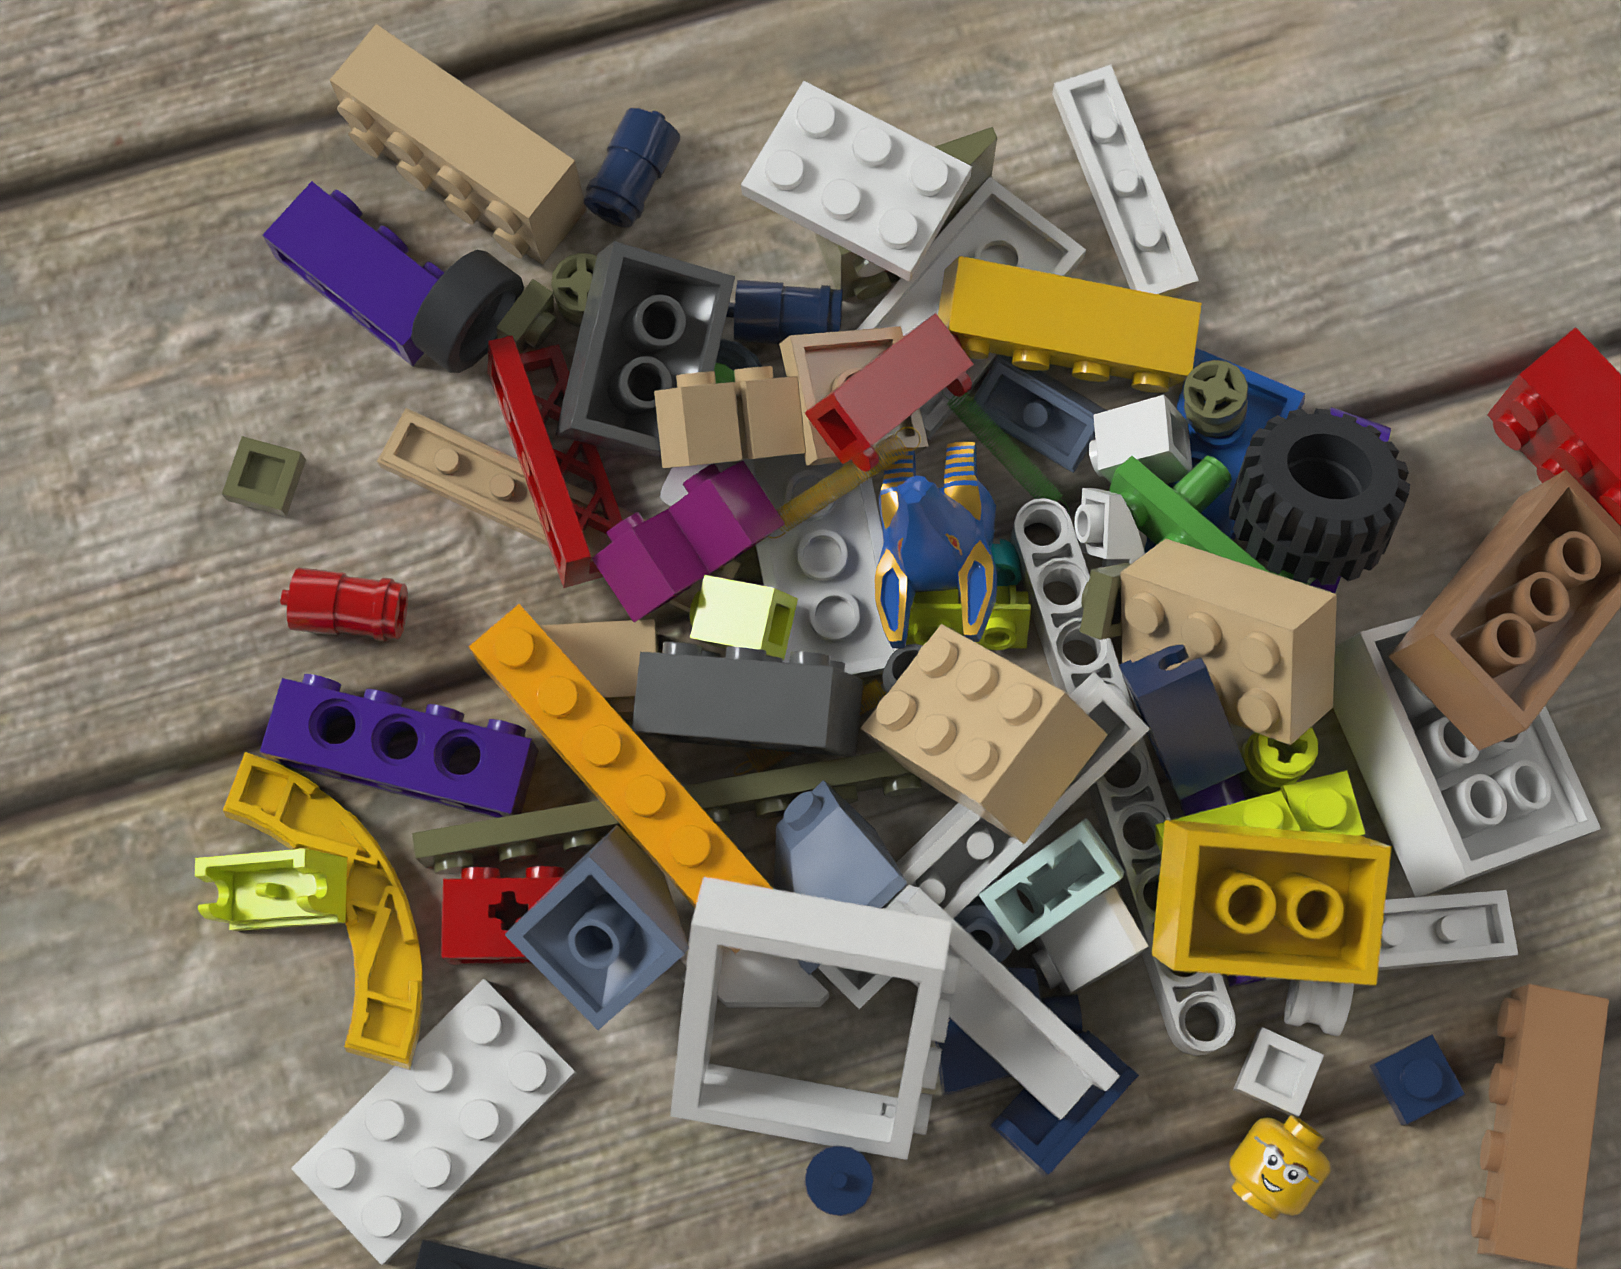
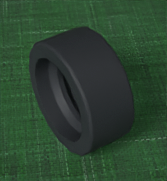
[411,250,524,373]

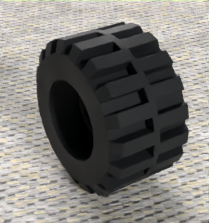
[1229,408,1410,585]

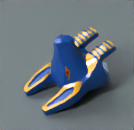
[875,442,998,649]

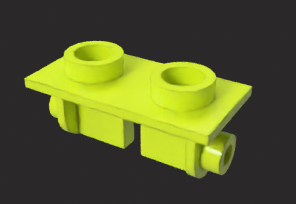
[906,585,1031,650]

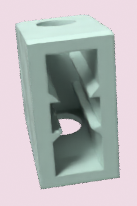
[979,818,1125,950]

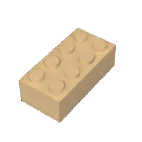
[330,24,587,265]

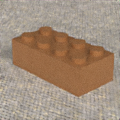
[1388,470,1621,751]

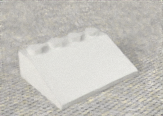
[1333,615,1601,897]

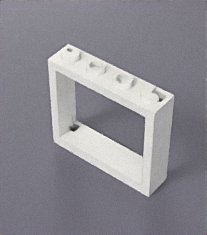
[670,877,960,1160]

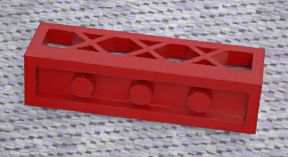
[487,335,623,588]

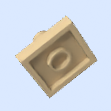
[779,326,929,466]

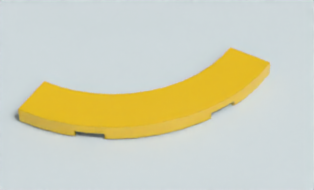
[223,752,423,1070]

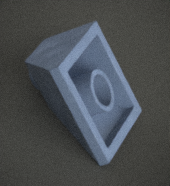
[773,780,907,975]
[505,825,689,1030]

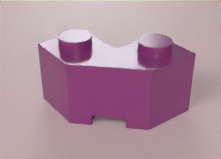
[591,460,785,623]

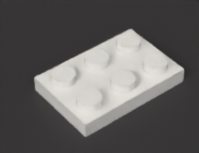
[741,81,972,282]

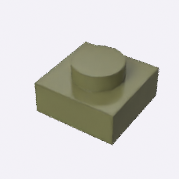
[496,279,557,354]
[222,436,306,517]
[1080,562,1131,640]

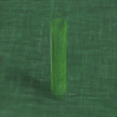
[941,390,1070,515]

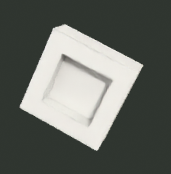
[1233,1027,1324,1117]

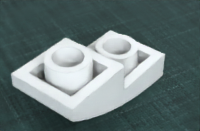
[1075,488,1145,567]

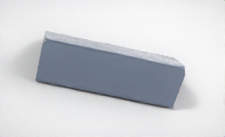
[968,355,1108,473]

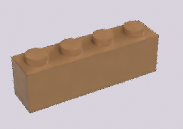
[1471,984,1609,1269]

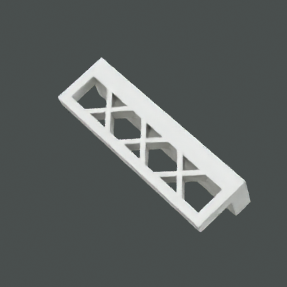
[883,884,1119,1119]

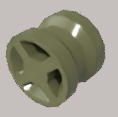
[551,253,597,327]
[1184,360,1248,438]

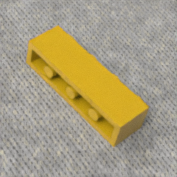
[938,256,1202,393]

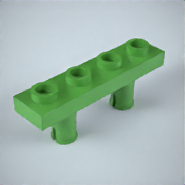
[1109,456,1316,585]

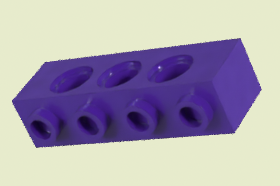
[260,674,539,818]

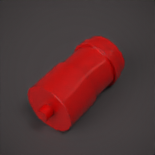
[280,567,408,642]

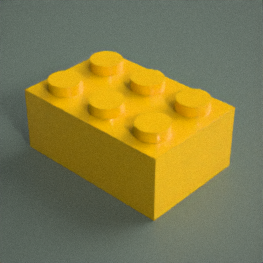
[1152,820,1391,985]

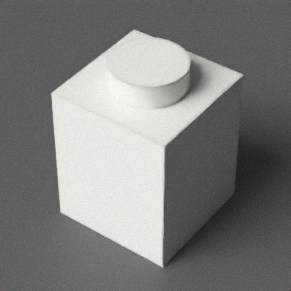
[1089,395,1192,484]

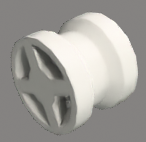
[1284,979,1354,1036]

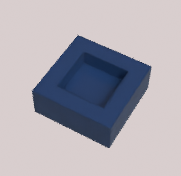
[1369,1034,1465,1125]

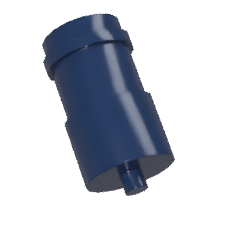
[584,108,680,228]
[726,280,843,344]
[805,1145,874,1216]

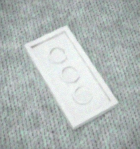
[857,177,1086,439]
[739,453,897,678]
[291,979,577,1265]

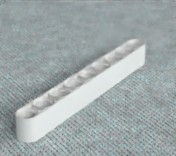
[1010,498,1236,1056]

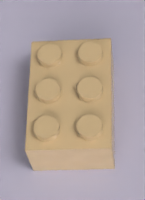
[1121,538,1337,745]
[860,624,1107,844]

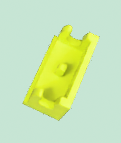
[195,848,347,931]

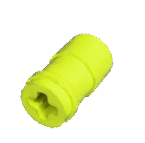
[1240,727,1318,795]

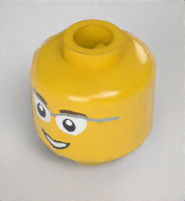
[1229,1115,1331,1220]

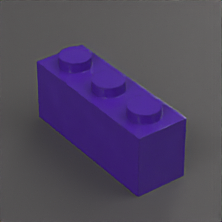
[262,181,444,366]

